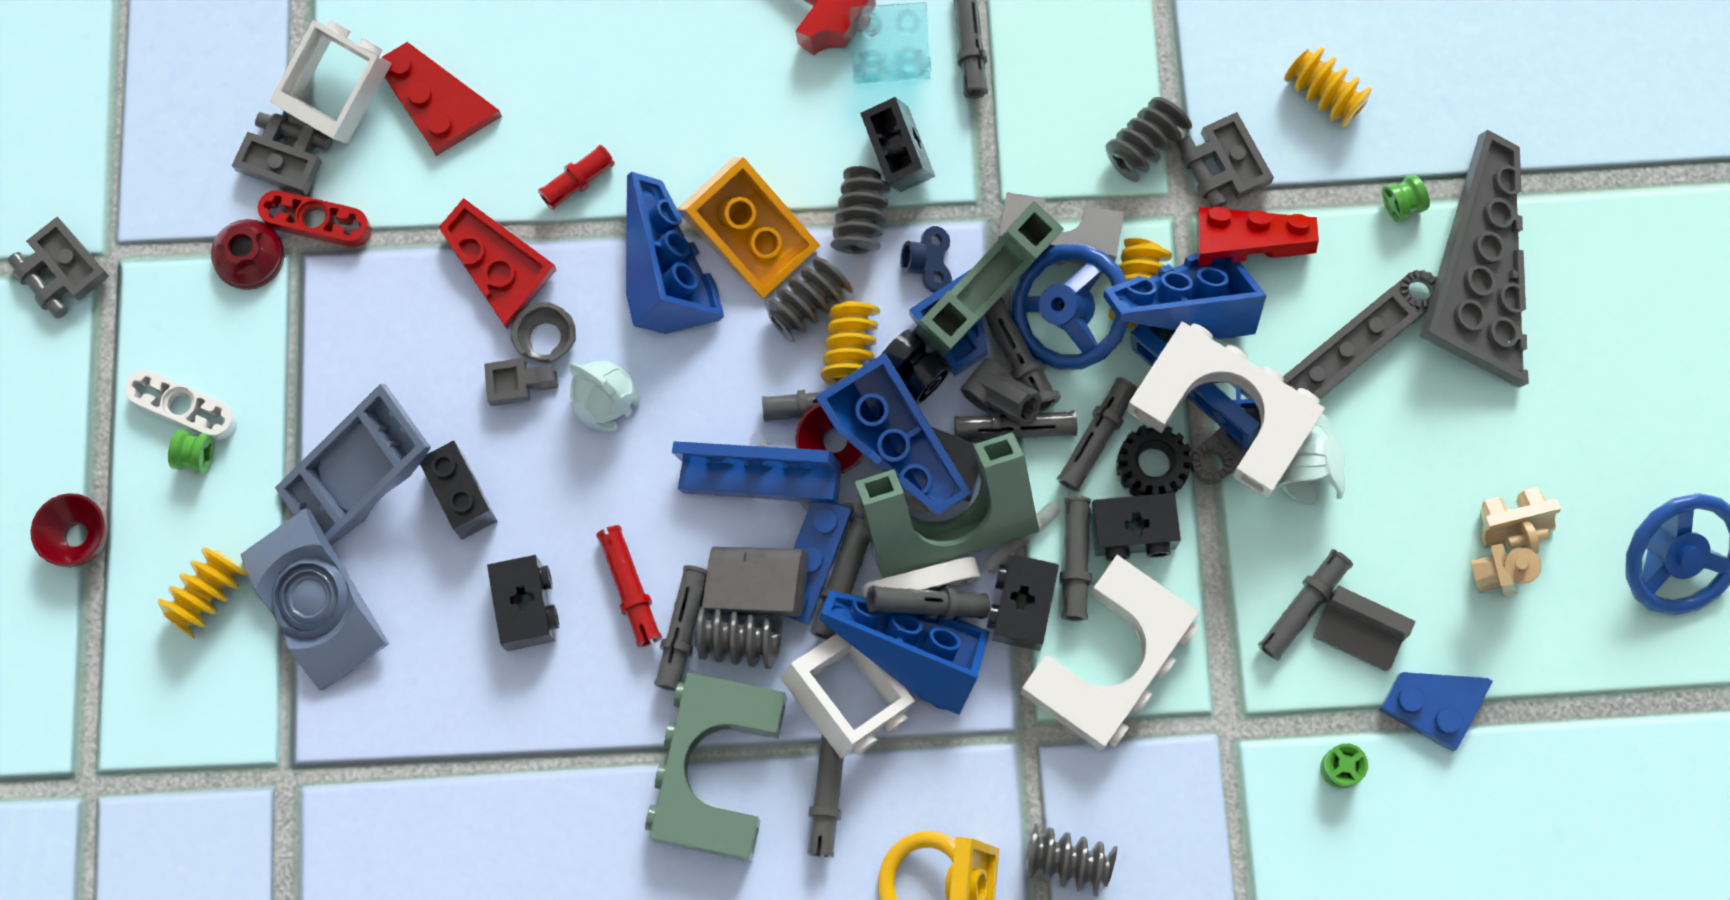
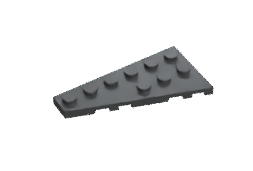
[1420,129,1529,388]

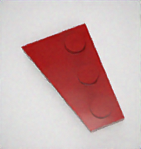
[382,42,502,156]
[438,198,557,329]
[1197,206,1319,267]

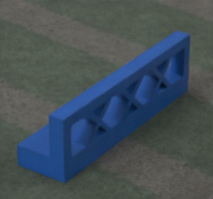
[1130,324,1261,450]
[672,441,842,504]

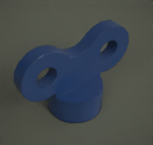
[900,226,952,293]

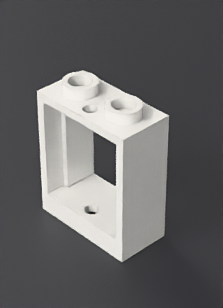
[269,20,392,145]
[781,634,915,758]

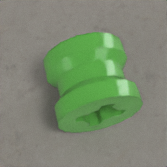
[1382,174,1430,222]
[168,429,215,474]
[1320,743,1368,789]

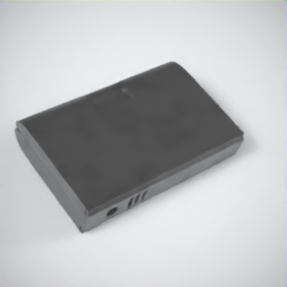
[702,546,809,616]

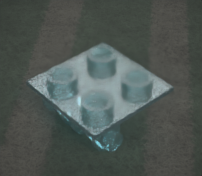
[849,2,931,84]

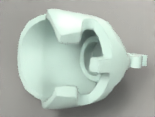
[570,361,640,432]
[1277,414,1345,505]

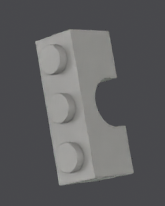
[998,192,1124,266]

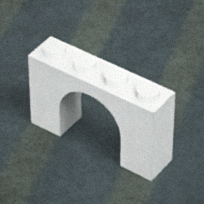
[1127,321,1325,499]
[1020,555,1199,752]

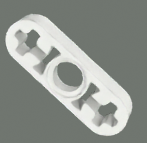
[125,370,237,440]
[861,557,981,598]

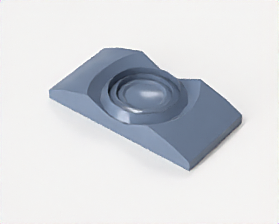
[275,384,431,545]
[240,508,389,690]

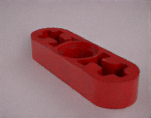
[257,190,372,247]

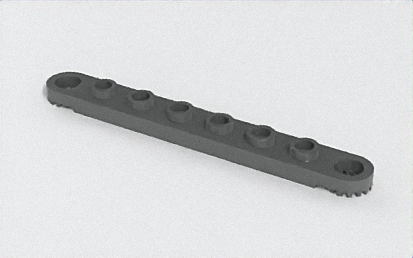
[1190,270,1437,484]

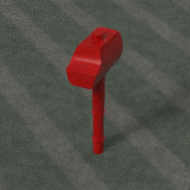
[795,0,876,56]

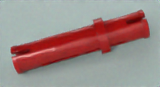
[596,525,662,647]

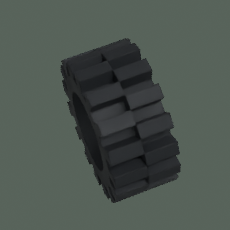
[1116,425,1192,496]

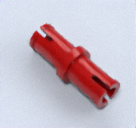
[538,144,615,210]

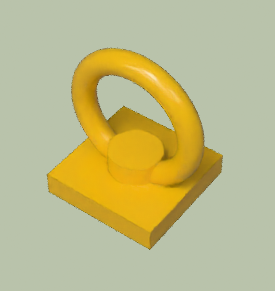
[878,831,1000,900]

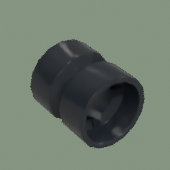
[882,329,951,405]

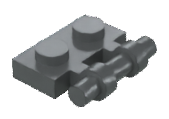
[231,112,333,196]
[1177,112,1274,207]
[8,216,110,318]

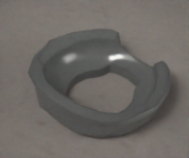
[511,302,576,363]

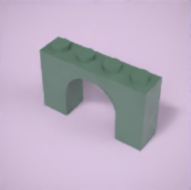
[913,201,1064,358]
[854,432,1040,578]
[645,672,787,862]

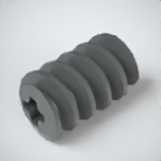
[1105,97,1192,182]
[830,166,891,254]
[765,257,853,343]
[695,607,783,670]
[1024,823,1118,897]

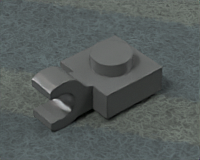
[484,358,558,406]

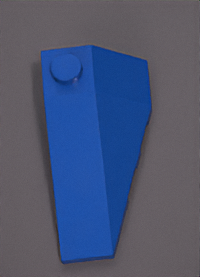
[626,171,724,334]
[1103,253,1267,339]
[815,353,972,515]
[819,590,990,715]

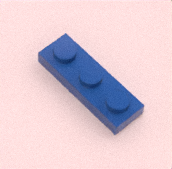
[785,502,853,625]

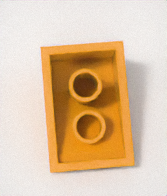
[676,157,821,299]

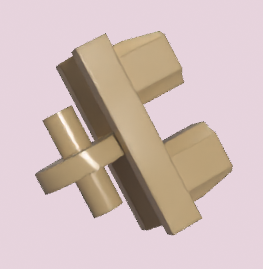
[1480,487,1561,554]
[1470,543,1542,597]

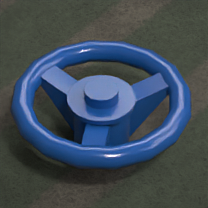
[1012,244,1129,370]
[1625,493,1730,615]

